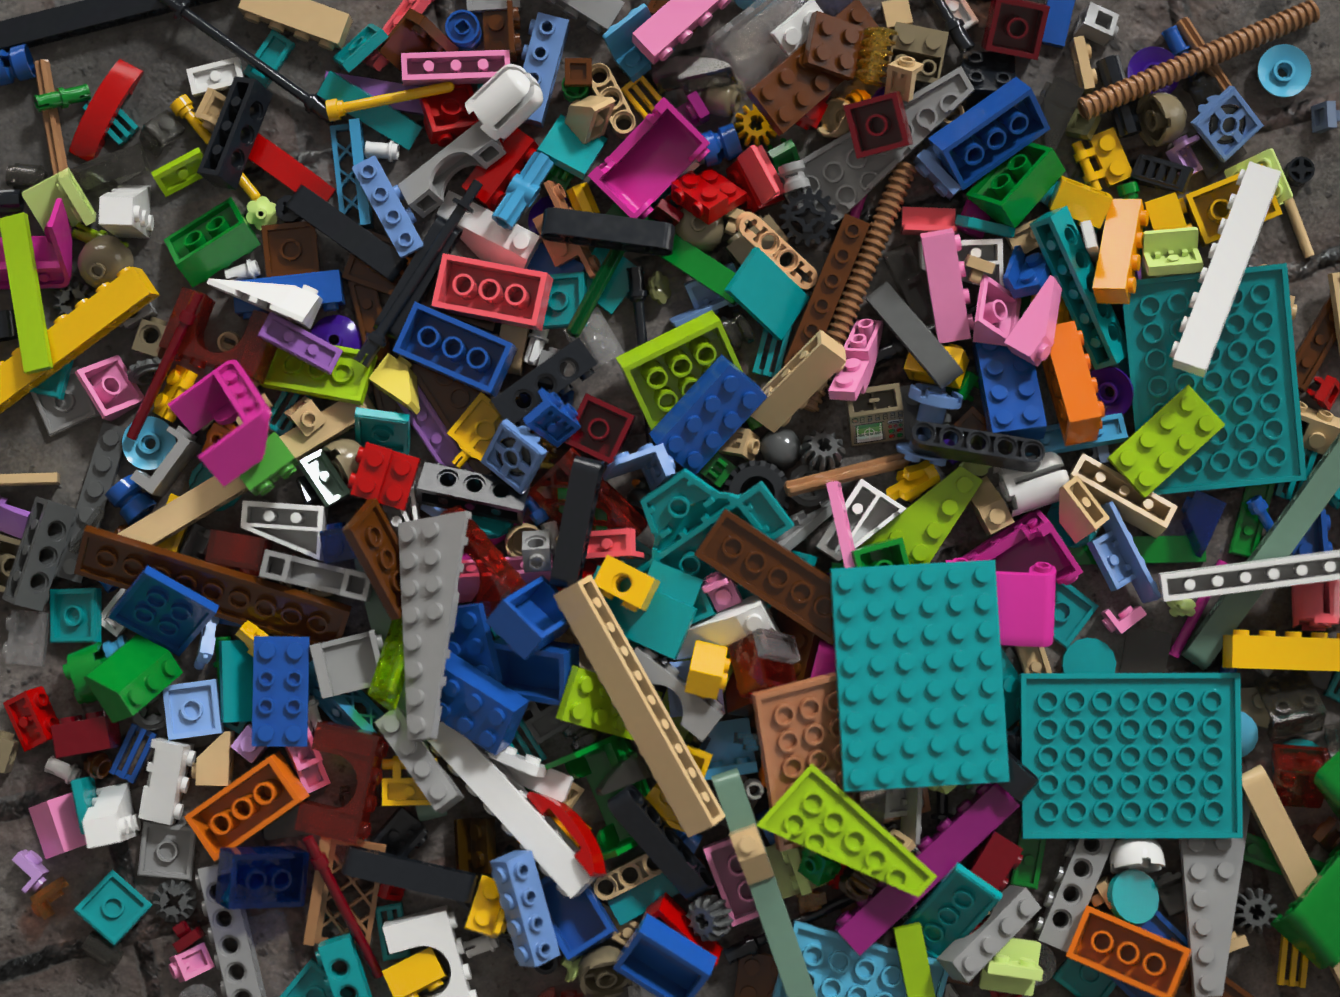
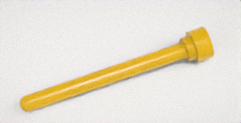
[325,82,454,122]
[170,94,261,201]

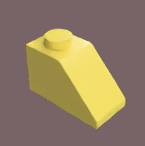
[368,353,420,415]

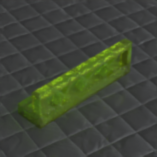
[368,617,405,711]

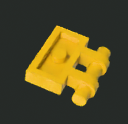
[1072,127,1132,190]
[152,364,198,423]
[382,756,438,806]

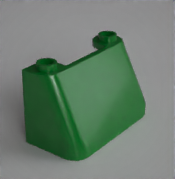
[1270,844,1340,970]

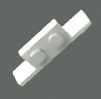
[488,746,574,802]

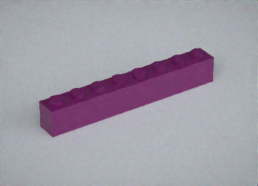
[834,782,1020,956]

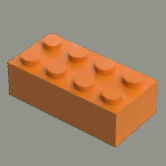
[1041,321,1105,446]
[184,751,310,862]
[1066,905,1192,997]

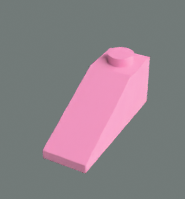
[1004,275,1062,367]

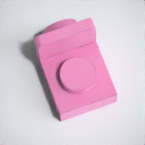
[702,571,743,613]
[1101,605,1147,634]
[168,942,215,983]

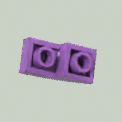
[0,496,31,539]

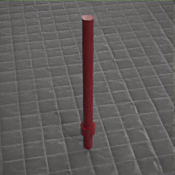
[126,290,204,440]
[303,835,383,979]

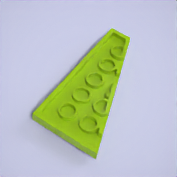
[827,466,983,573]
[756,763,937,897]

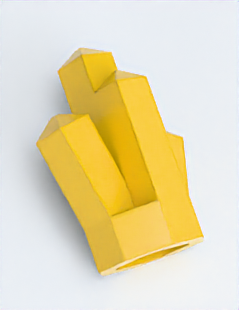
[886,460,941,503]

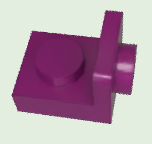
[676,91,710,128]

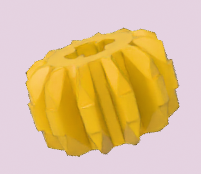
[733,103,777,147]

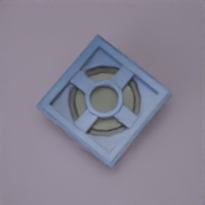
[1190,85,1264,163]
[480,418,548,495]

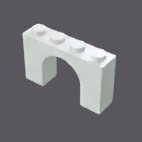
[382,905,478,997]

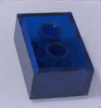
[215,846,309,910]

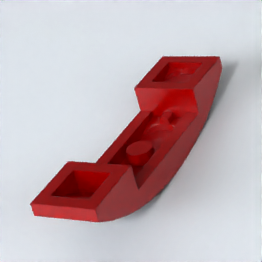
[69,59,144,165]
[248,133,336,202]
[526,792,606,878]

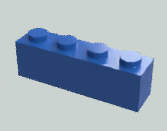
[233,270,346,320]

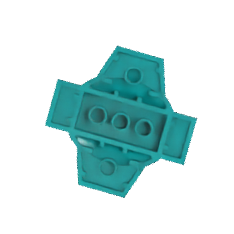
[635,468,794,611]

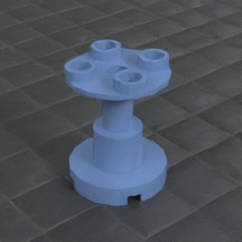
[896,383,963,466]

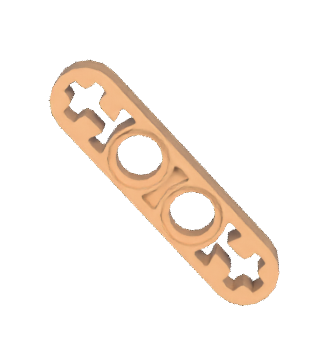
[735,212,818,289]

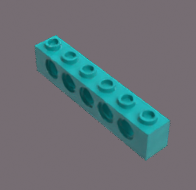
[1029,206,1127,370]
[315,932,373,997]

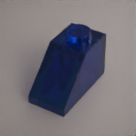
[1180,490,1227,558]

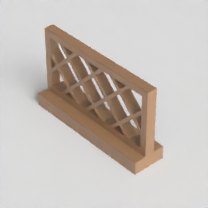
[303,832,386,950]

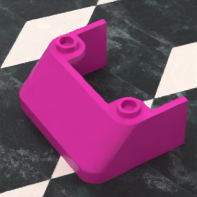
[0,198,72,289]
[168,360,271,487]

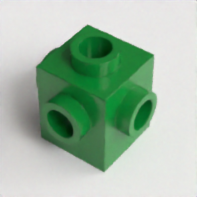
[798,847,841,887]

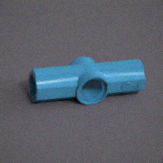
[492,151,554,230]

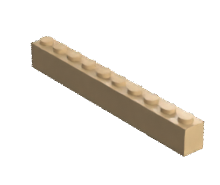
[553,575,725,838]

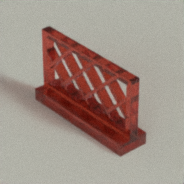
[530,447,648,566]

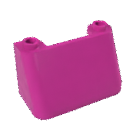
[588,97,710,219]
[961,509,1083,585]
[946,558,1056,647]

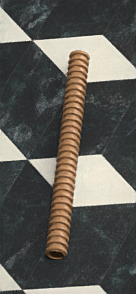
[1077,0,1320,121]
[803,161,917,412]

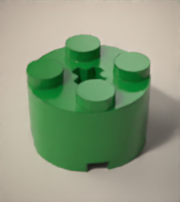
[62,642,106,704]

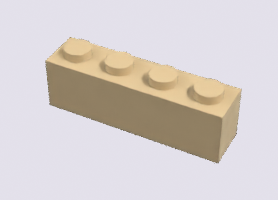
[238,0,353,51]
[751,330,846,433]
[1068,453,1178,539]

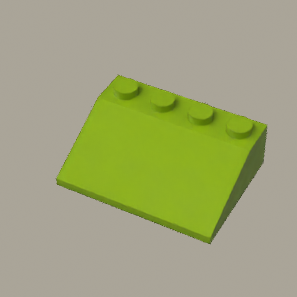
[615,310,743,430]

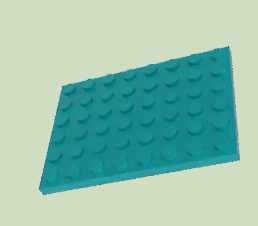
[1122,263,1307,495]
[829,560,1010,792]
[1020,673,1243,839]

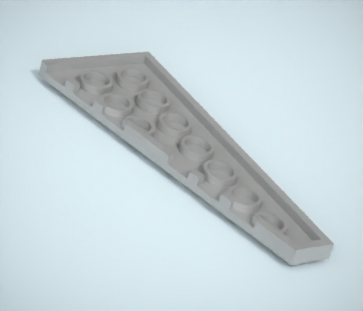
[778,66,975,245]
[398,511,472,742]
[1179,794,1250,997]

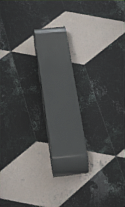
[865,282,964,390]

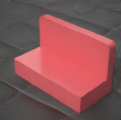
[737,145,785,204]
[901,207,957,235]
[586,528,644,561]

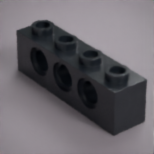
[197,76,273,190]
[489,337,598,427]
[417,462,530,525]

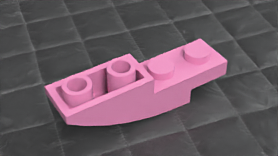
[828,319,883,401]
[285,727,331,793]

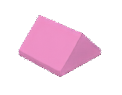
[973,274,1022,346]
[75,355,144,422]
[28,792,87,859]

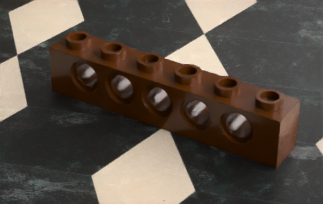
[783,213,870,366]

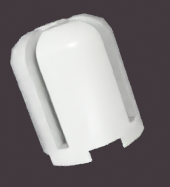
[465,64,543,141]
[993,452,1069,517]

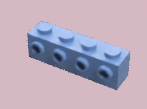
[521,12,570,128]
[490,850,561,967]

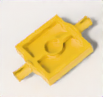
[447,392,519,469]

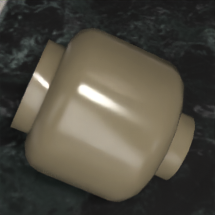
[700,80,741,118]

